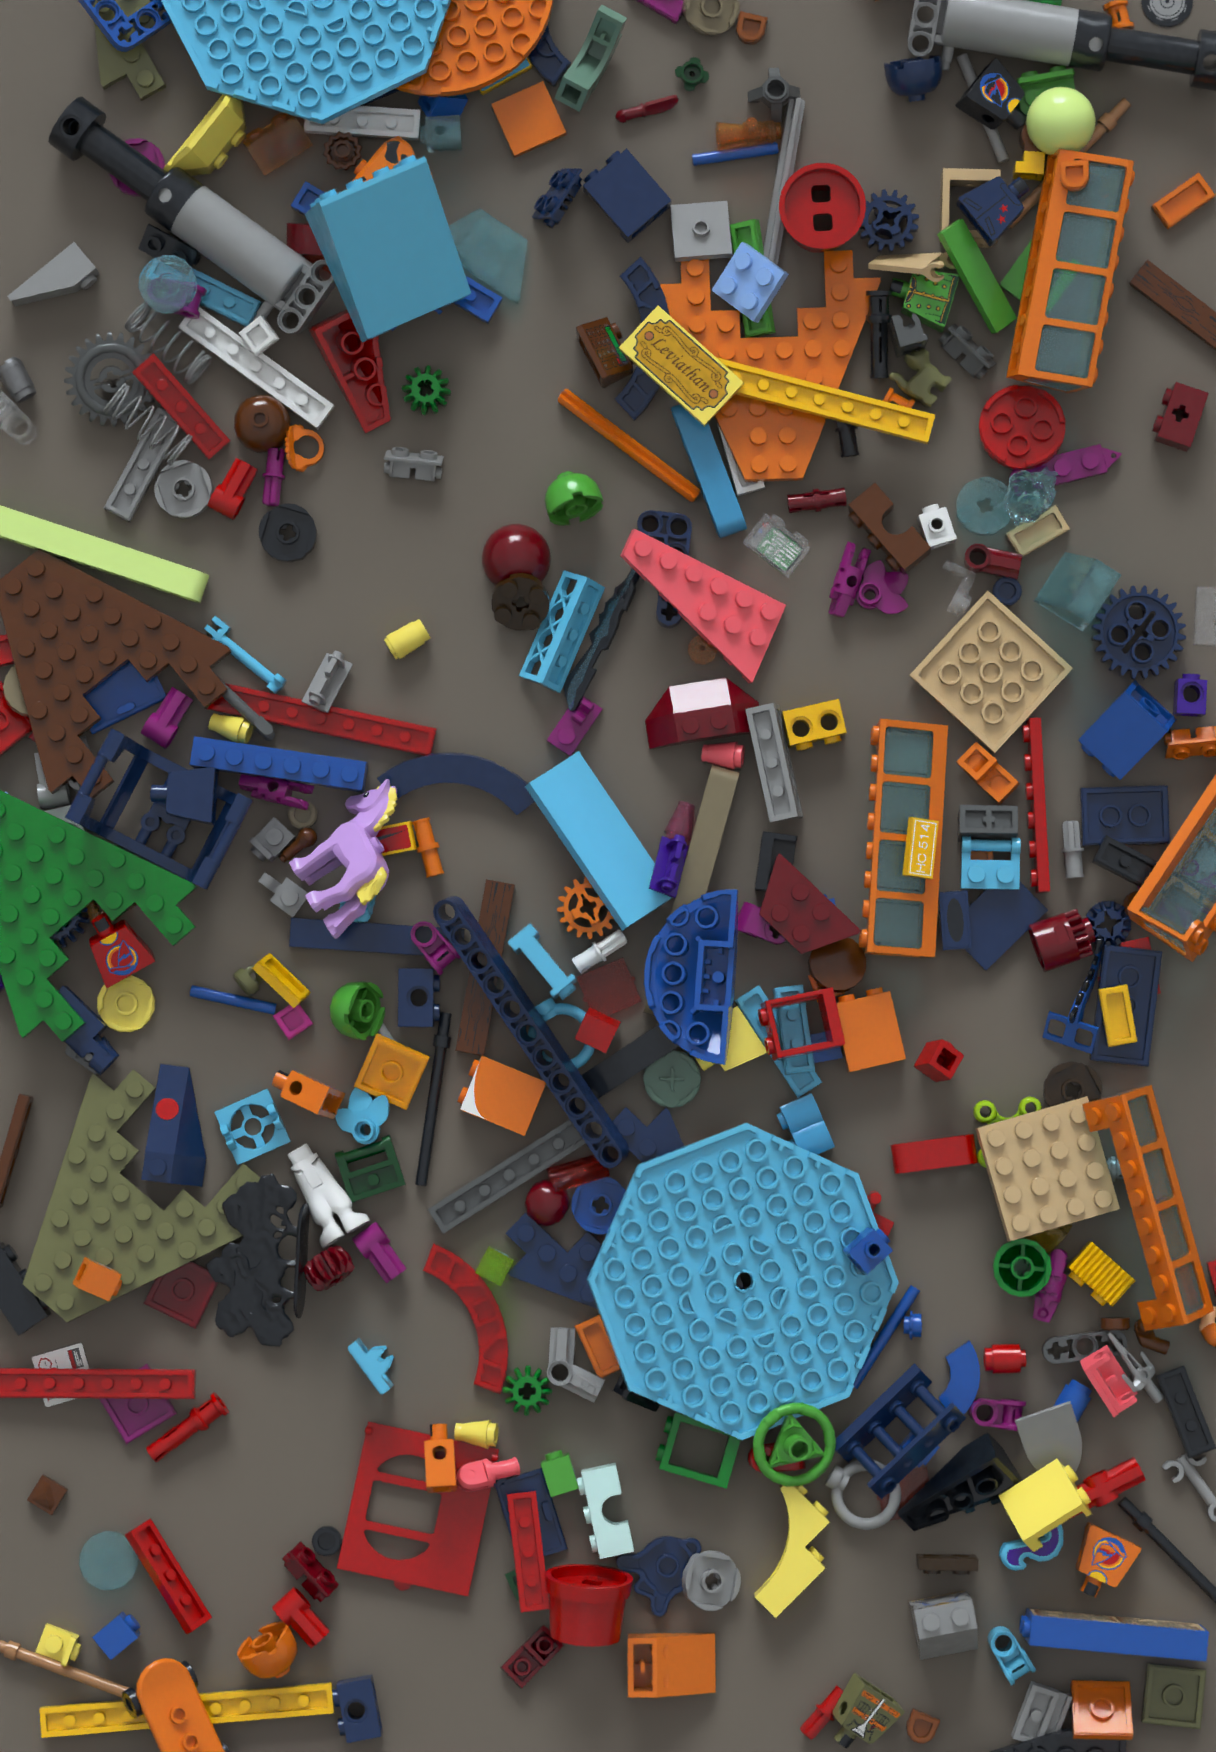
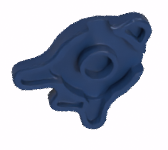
[616,1536,701,1617]

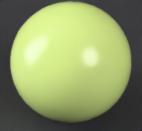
[1026,87,1096,155]

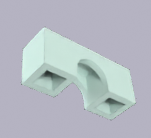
[577,1462,634,1559]

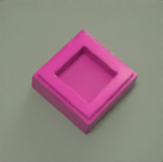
[273,1004,313,1040]

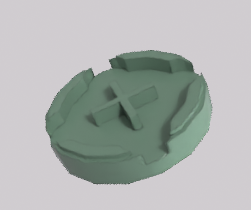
[643,1050,701,1108]

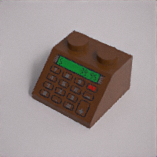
[576,317,634,389]

